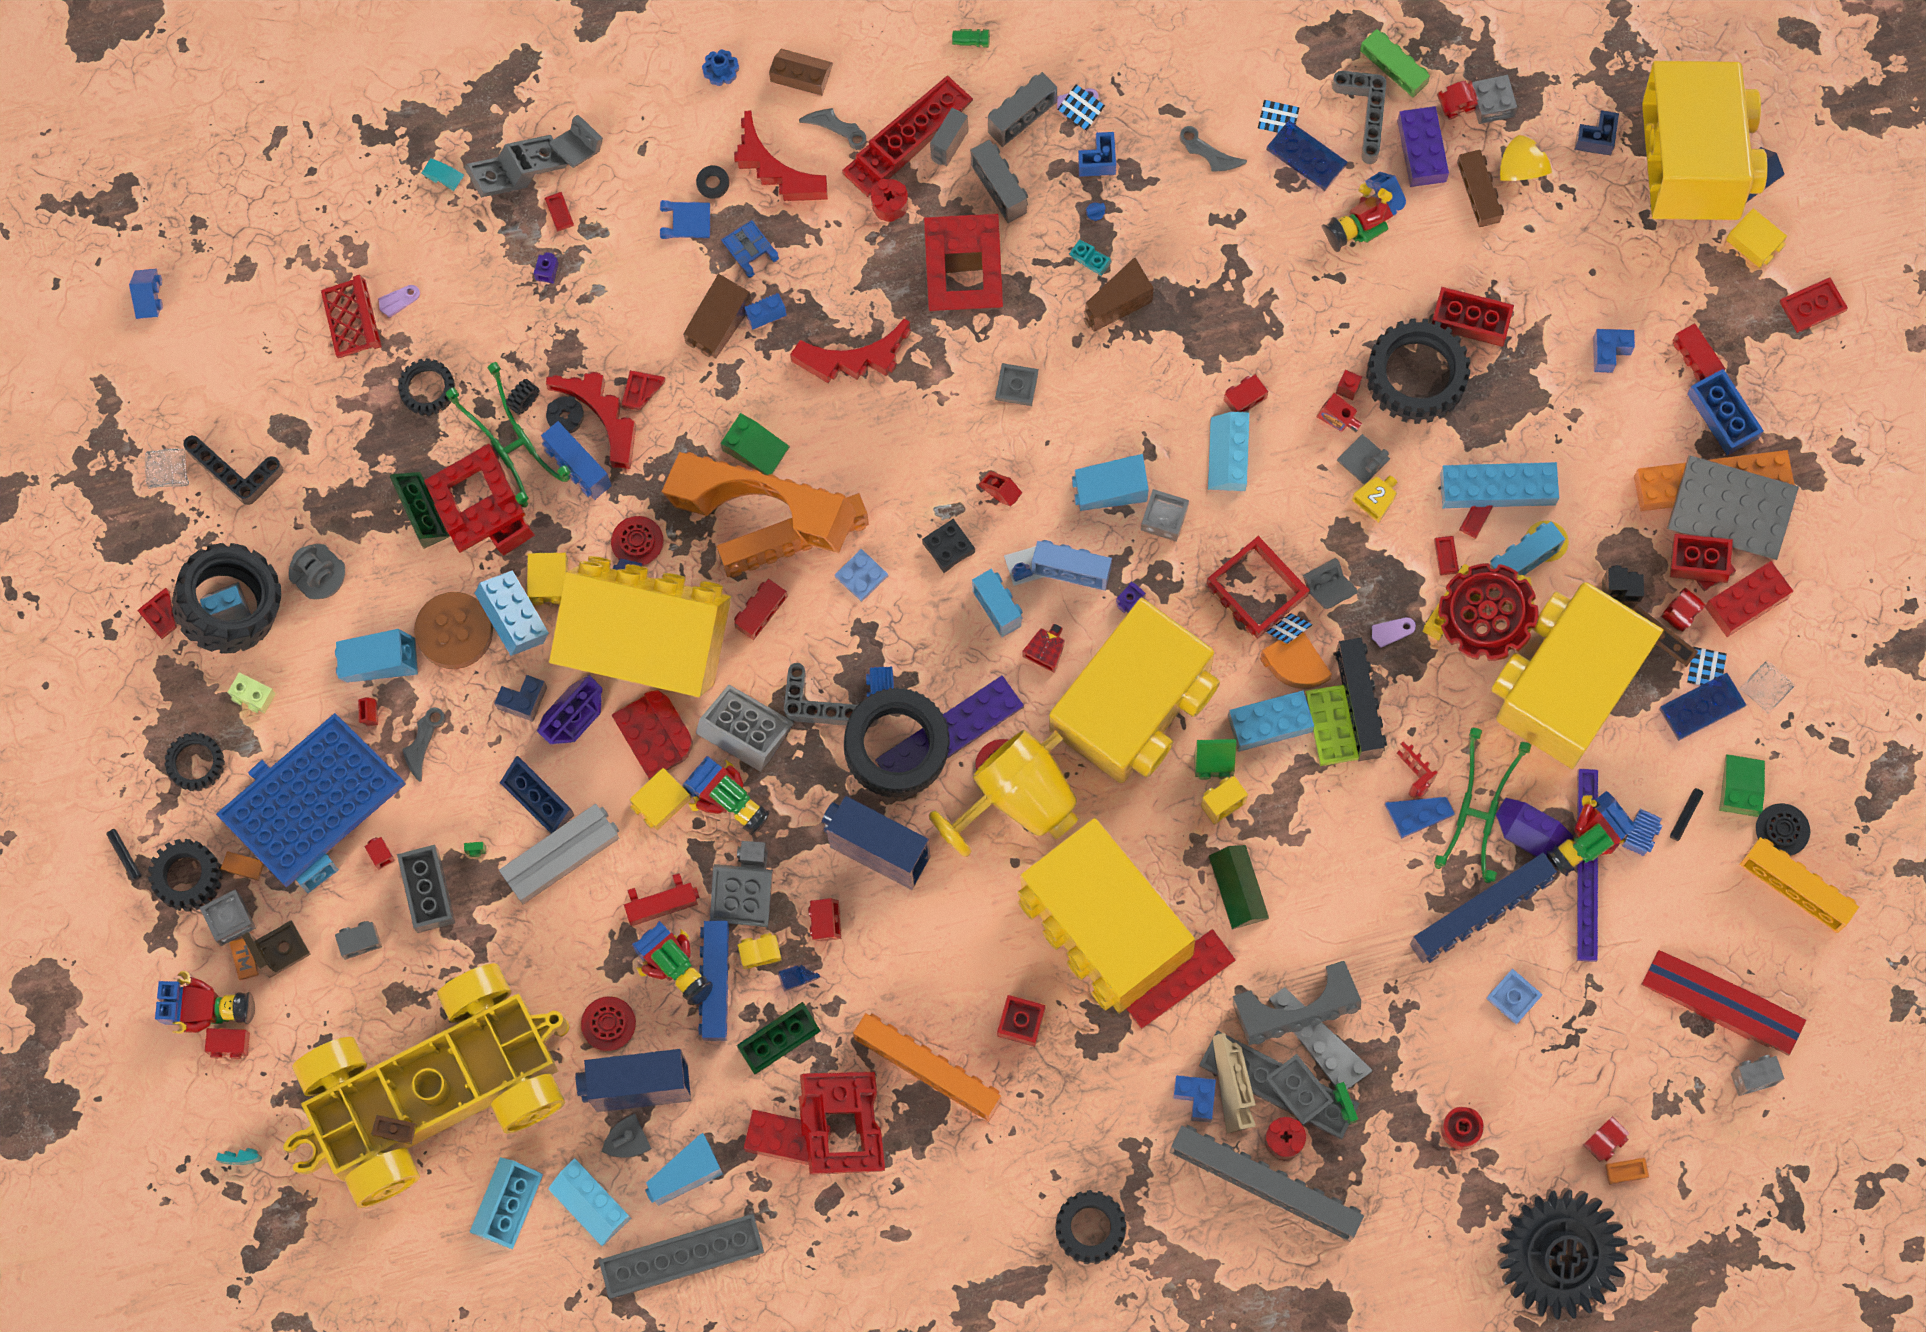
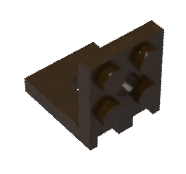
[242,920,311,978]

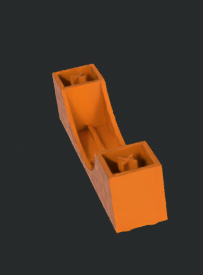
[661,452,856,553]

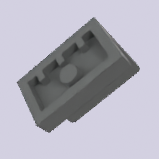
[549,115,603,168]

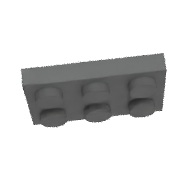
[1265,1054,1334,1126]

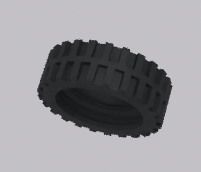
[1366,318,1470,424]

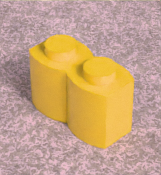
[738,933,781,969]

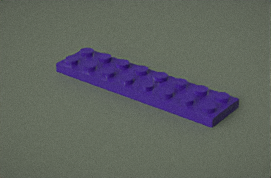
[875,675,1024,772]

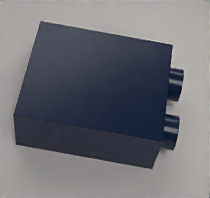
[822,796,931,890]
[575,1049,691,1112]

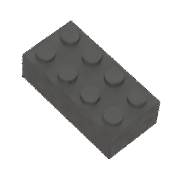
[988,72,1057,147]
[970,139,1028,223]
[397,844,455,933]

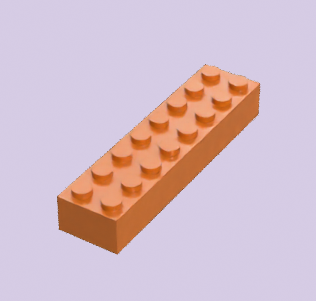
[1634,450,1795,512]
[716,493,869,577]
[853,1013,1001,1122]

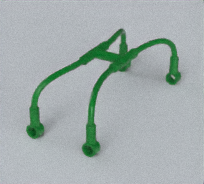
[446,362,571,508]
[1434,727,1532,884]

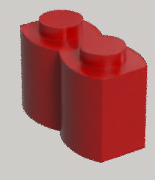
[1583,1116,1630,1162]

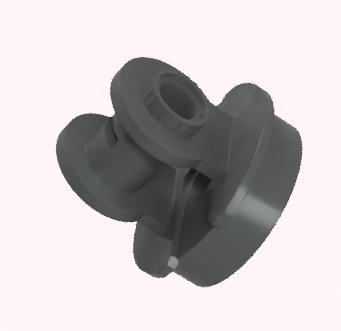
[288,544,345,600]

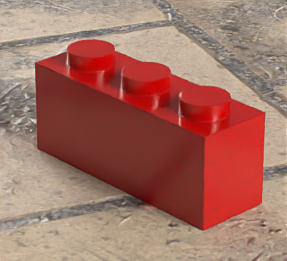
[1673,323,1726,382]
[734,578,788,641]

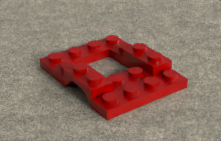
[924,214,1003,311]
[424,443,526,553]
[798,1072,885,1175]

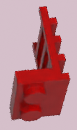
[1396,741,1438,799]

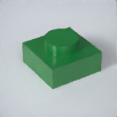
[464,842,486,857]

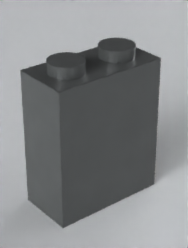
[930,108,968,166]

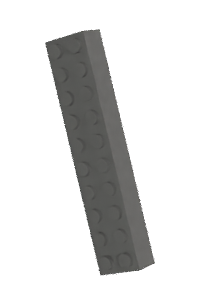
[1169,1125,1364,1242]

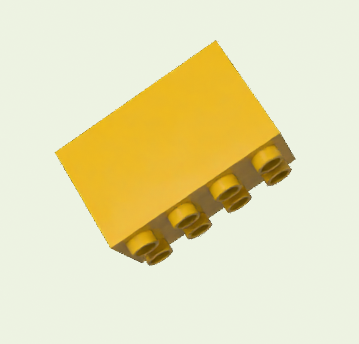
[549,556,732,697]
[1017,818,1195,1014]

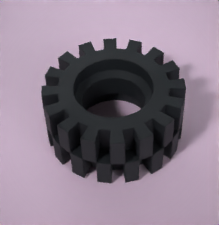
[506,379,540,415]

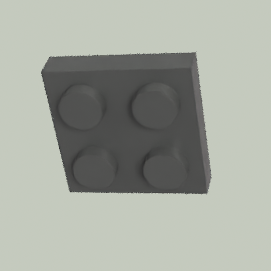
[995,363,1039,406]

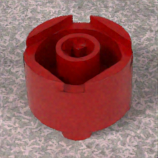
[1437,80,1479,120]
[871,179,908,222]
[1661,587,1706,632]
[1441,1107,1484,1150]
[1265,1117,1306,1160]

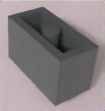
[335,921,382,960]

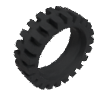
[398,358,455,416]
[164,732,225,791]

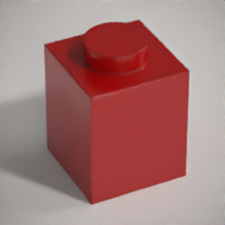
[1336,369,1362,401]
[364,837,395,870]

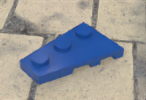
[1384,797,1455,839]

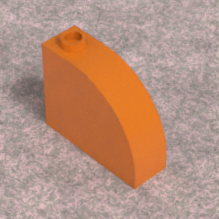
[1260,632,1332,689]

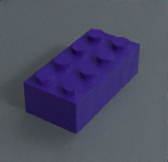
[1397,106,1449,187]

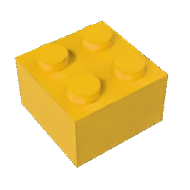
[1201,776,1248,825]

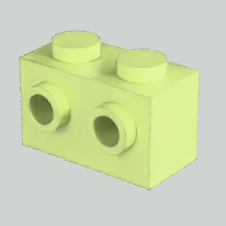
[228,672,276,714]

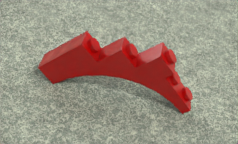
[734,110,828,201]
[790,318,911,384]
[546,372,636,469]

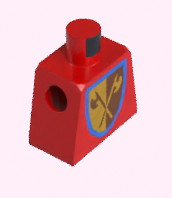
[1316,393,1362,432]

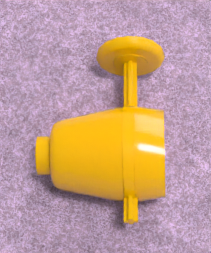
[929,730,1079,857]

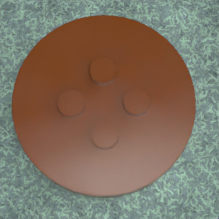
[414,592,493,669]

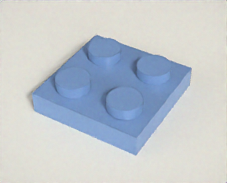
[834,549,888,602]
[1486,968,1543,1025]

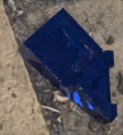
[778,965,820,991]

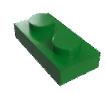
[1333,1082,1358,1125]

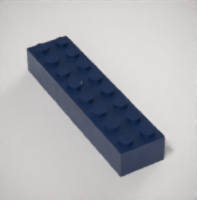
[1409,853,1557,964]

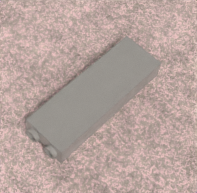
[499,804,620,905]

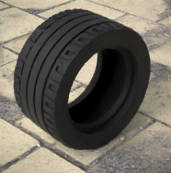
[844,687,950,798]

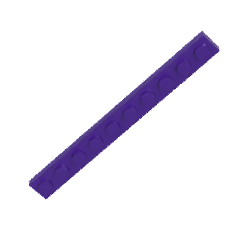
[1577,769,1598,962]

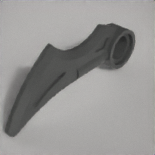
[799,108,867,150]
[1180,126,1247,171]
[402,707,446,782]

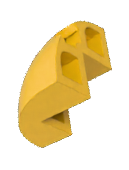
[1500,135,1552,181]

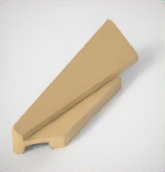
[1213,1033,1256,1133]

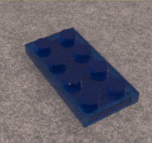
[1266,120,1348,191]
[1659,673,1747,741]

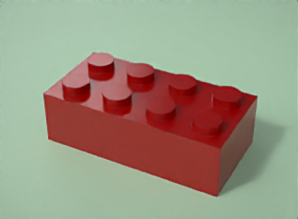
[1431,286,1514,347]
[1705,561,1794,637]
[744,1110,832,1165]

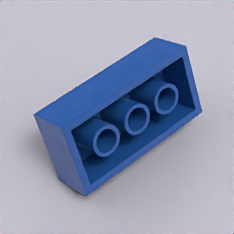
[1687,369,1764,456]
[541,421,612,500]

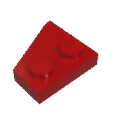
[621,370,666,411]
[137,588,177,640]

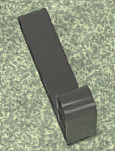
[1332,71,1386,164]
[784,663,879,727]

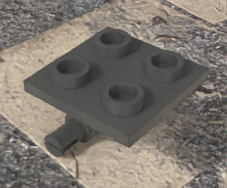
[1337,434,1390,485]

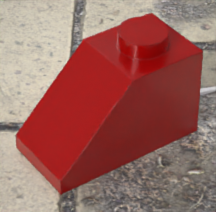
[978,471,1022,507]

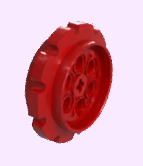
[1438,563,1539,661]

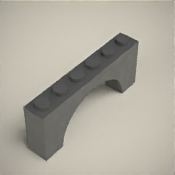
[1233,961,1361,1045]

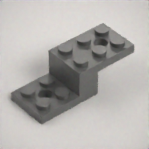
[465,135,568,198]

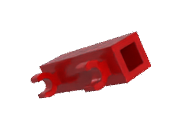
[623,873,700,927]

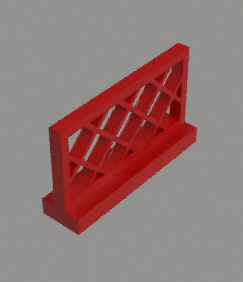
[321,274,382,359]

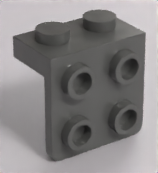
[1303,558,1358,609]

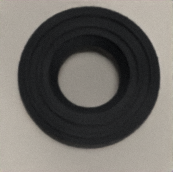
[696,165,729,199]

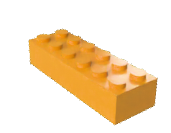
[1739,837,1860,933]

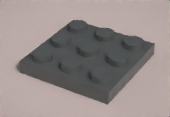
[710,864,773,927]

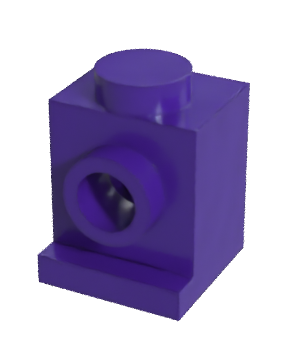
[533,252,559,284]
[1116,581,1146,613]

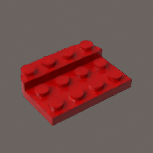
[611,690,693,780]

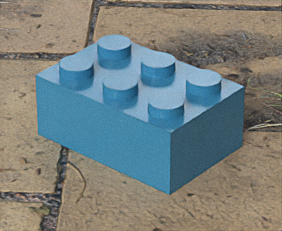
[972,568,1023,638]

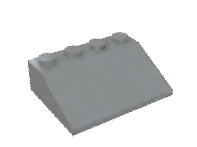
[696,685,794,772]

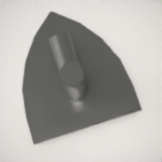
[602,1114,652,1158]

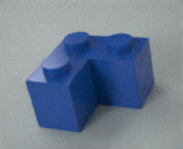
[1078,132,1116,177]
[129,268,163,319]
[1593,329,1635,373]
[1173,1075,1216,1123]

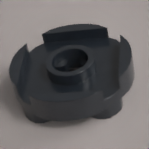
[546,396,584,433]

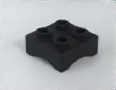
[922,518,975,573]

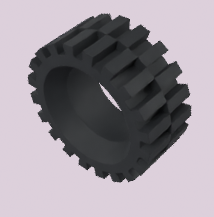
[148,839,223,912]
[1055,1190,1126,1264]

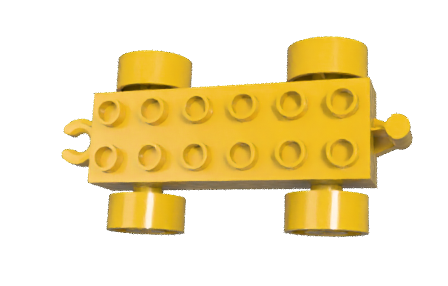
[283,963,570,1208]

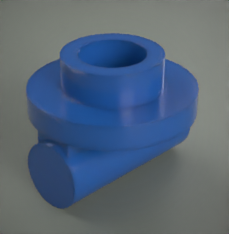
[1086,203,1106,221]
[1011,562,1033,582]
[248,759,270,780]

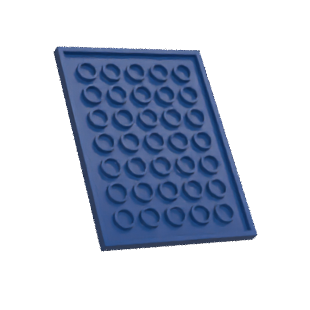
[216,713,406,887]

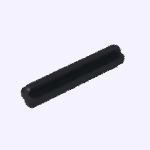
[1670,788,1704,841]
[106,829,141,881]

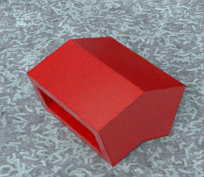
[358,697,378,726]

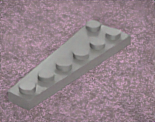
[1269,987,1372,1090]

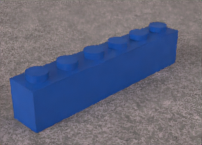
[698,921,729,1041]

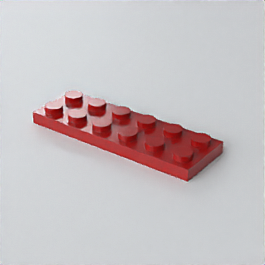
[1127,929,1236,1029]

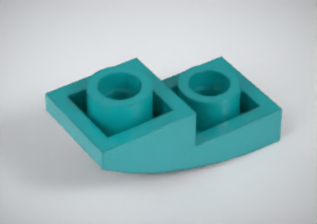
[421,158,464,191]
[1069,239,1112,276]
[216,1148,262,1165]

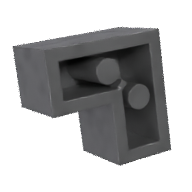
[737,841,768,869]

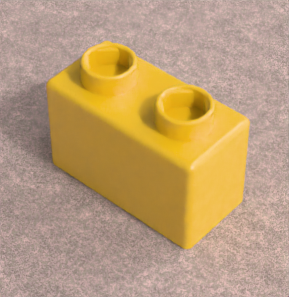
[1642,61,1767,220]
[1491,582,1663,769]
[1049,597,1220,783]

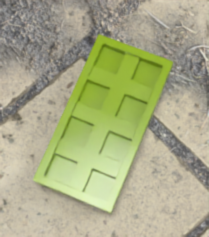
[1305,685,1359,766]

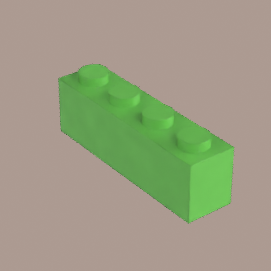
[1360,29,1430,98]

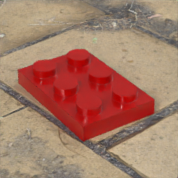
[1779,277,1848,333]

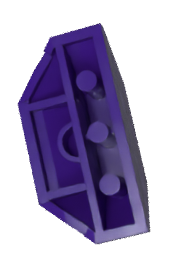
[537,675,603,744]
[1496,797,1574,857]

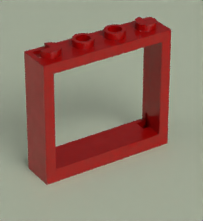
[1206,535,1310,639]

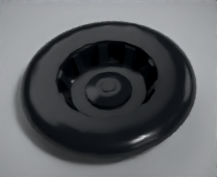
[1756,803,1810,856]

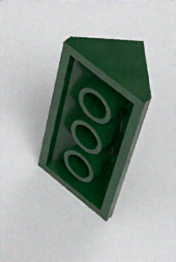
[390,472,450,549]
[1208,845,1269,930]
[736,1002,821,1075]

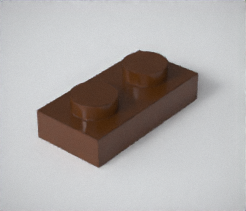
[371,1115,417,1144]

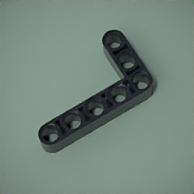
[183,435,283,505]

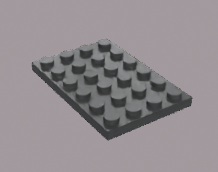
[1667,455,1799,560]

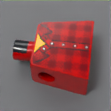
[1022,624,1065,673]

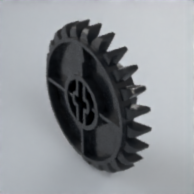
[1497,1188,1628,1320]

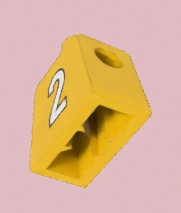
[1352,475,1398,523]

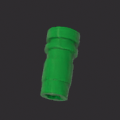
[952,29,990,48]

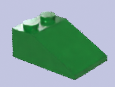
[720,413,790,476]
[1194,739,1236,780]
[1719,754,1765,817]

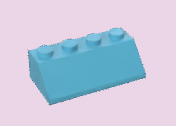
[1208,412,1249,491]
[470,1157,543,1250]
[548,1158,631,1247]

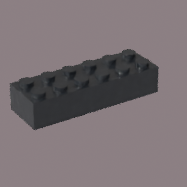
[1335,637,1387,762]

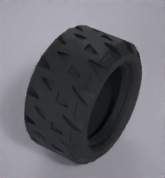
[172,543,282,654]

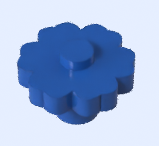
[702,49,739,86]

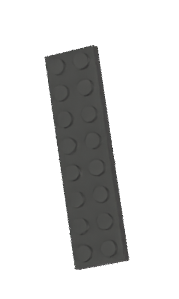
[1199,1030,1360,1140]
[599,1214,765,1299]

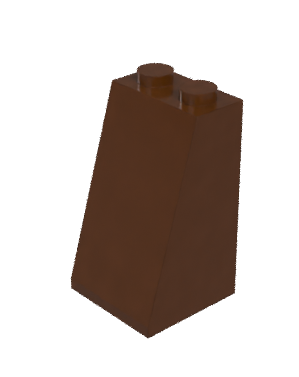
[1084,258,1154,332]
[683,273,752,359]

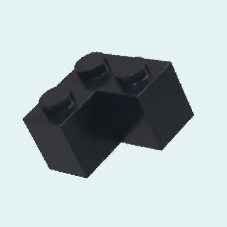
[1602,565,1644,602]

